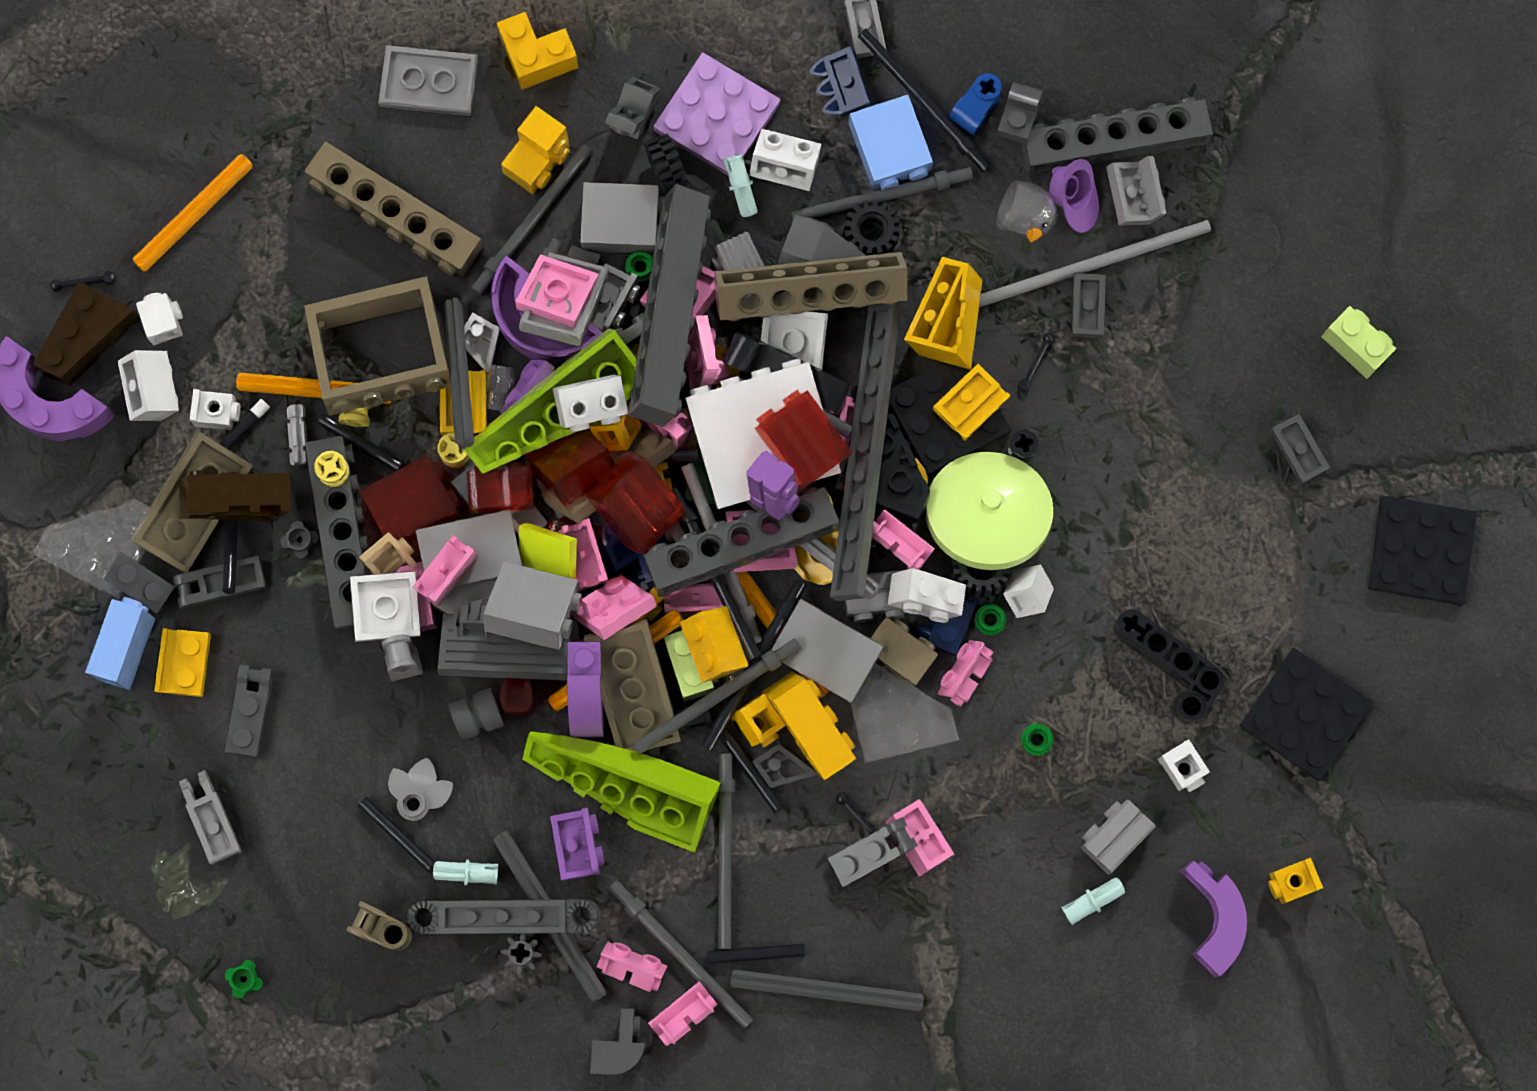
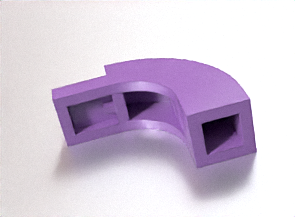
[567,642,604,738]
[1180,861,1247,978]

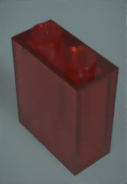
[754,389,853,491]
[524,429,620,507]
[585,451,686,555]
[360,455,461,543]

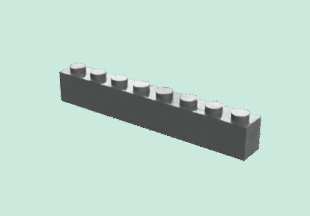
[628,184,711,427]

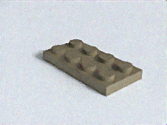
[541,424,677,523]
[130,432,253,573]
[584,619,681,752]

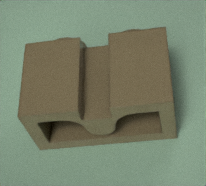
[870,617,938,689]

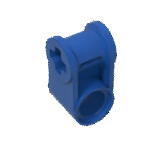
[948,73,1002,136]

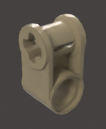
[346,901,412,951]

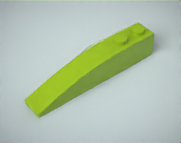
[463,329,637,474]
[522,731,721,853]

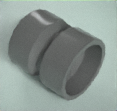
[448,687,505,742]

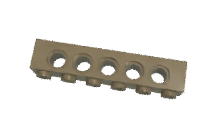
[304,141,484,278]
[714,252,907,321]

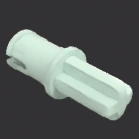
[723,154,758,217]
[433,859,498,885]
[1061,878,1125,925]

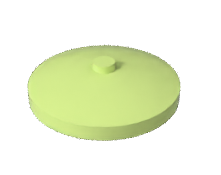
[926,452,1053,570]

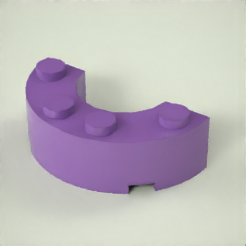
[491,255,603,365]
[0,336,115,441]

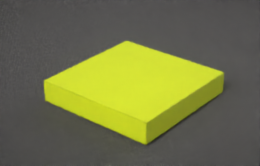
[519,522,577,579]

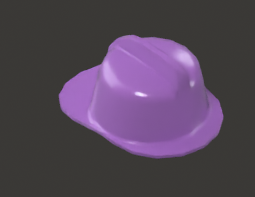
[1049,159,1099,233]

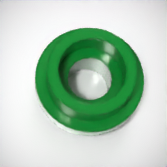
[625,251,653,283]
[974,604,1006,636]
[1021,724,1053,756]

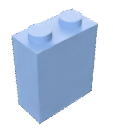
[848,95,933,190]
[85,597,156,691]

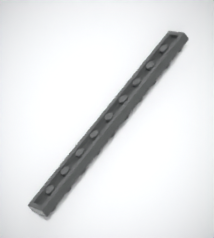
[830,303,901,601]

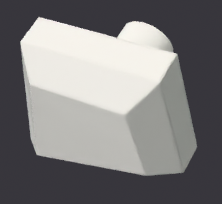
[464,313,500,374]

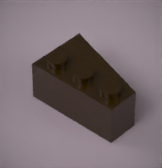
[33,282,141,387]
[179,470,291,522]

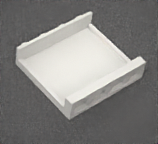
[685,358,841,509]

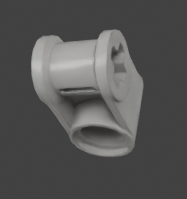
[382,634,423,682]

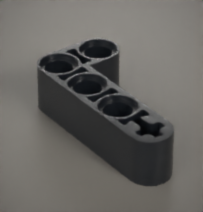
[722,332,852,414]
[1113,609,1225,724]

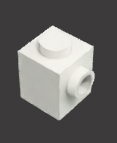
[136,293,183,346]

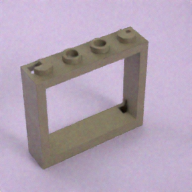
[304,276,450,416]

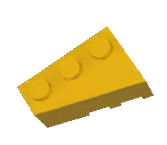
[904,257,982,370]
[761,671,856,780]

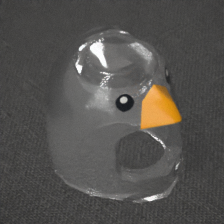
[996,180,1058,242]

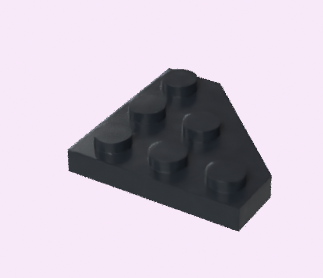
[830,413,930,523]

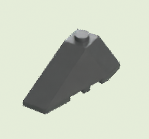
[777,213,899,306]

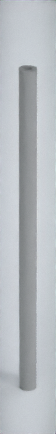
[979,220,1211,307]

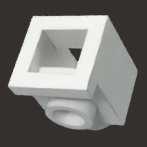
[189,389,240,430]
[1157,739,1210,792]

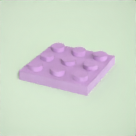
[653,52,781,176]

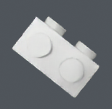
[749,129,821,191]
[118,350,179,421]
[553,374,628,432]
[887,568,966,623]

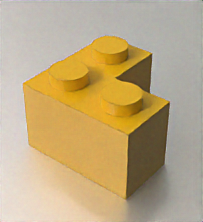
[497,12,579,90]
[501,106,570,194]

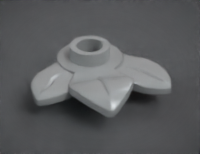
[388,758,453,821]

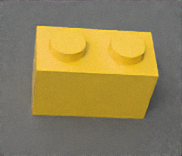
[680,606,749,683]

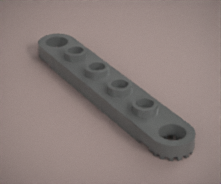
[407,899,600,934]

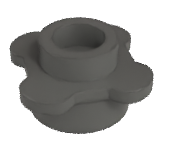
[281,521,319,559]

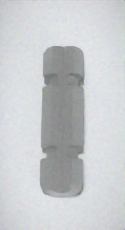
[287,404,308,466]

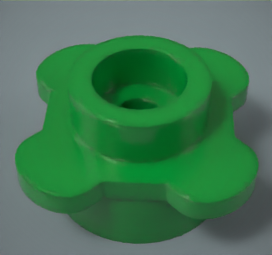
[225,960,263,999]

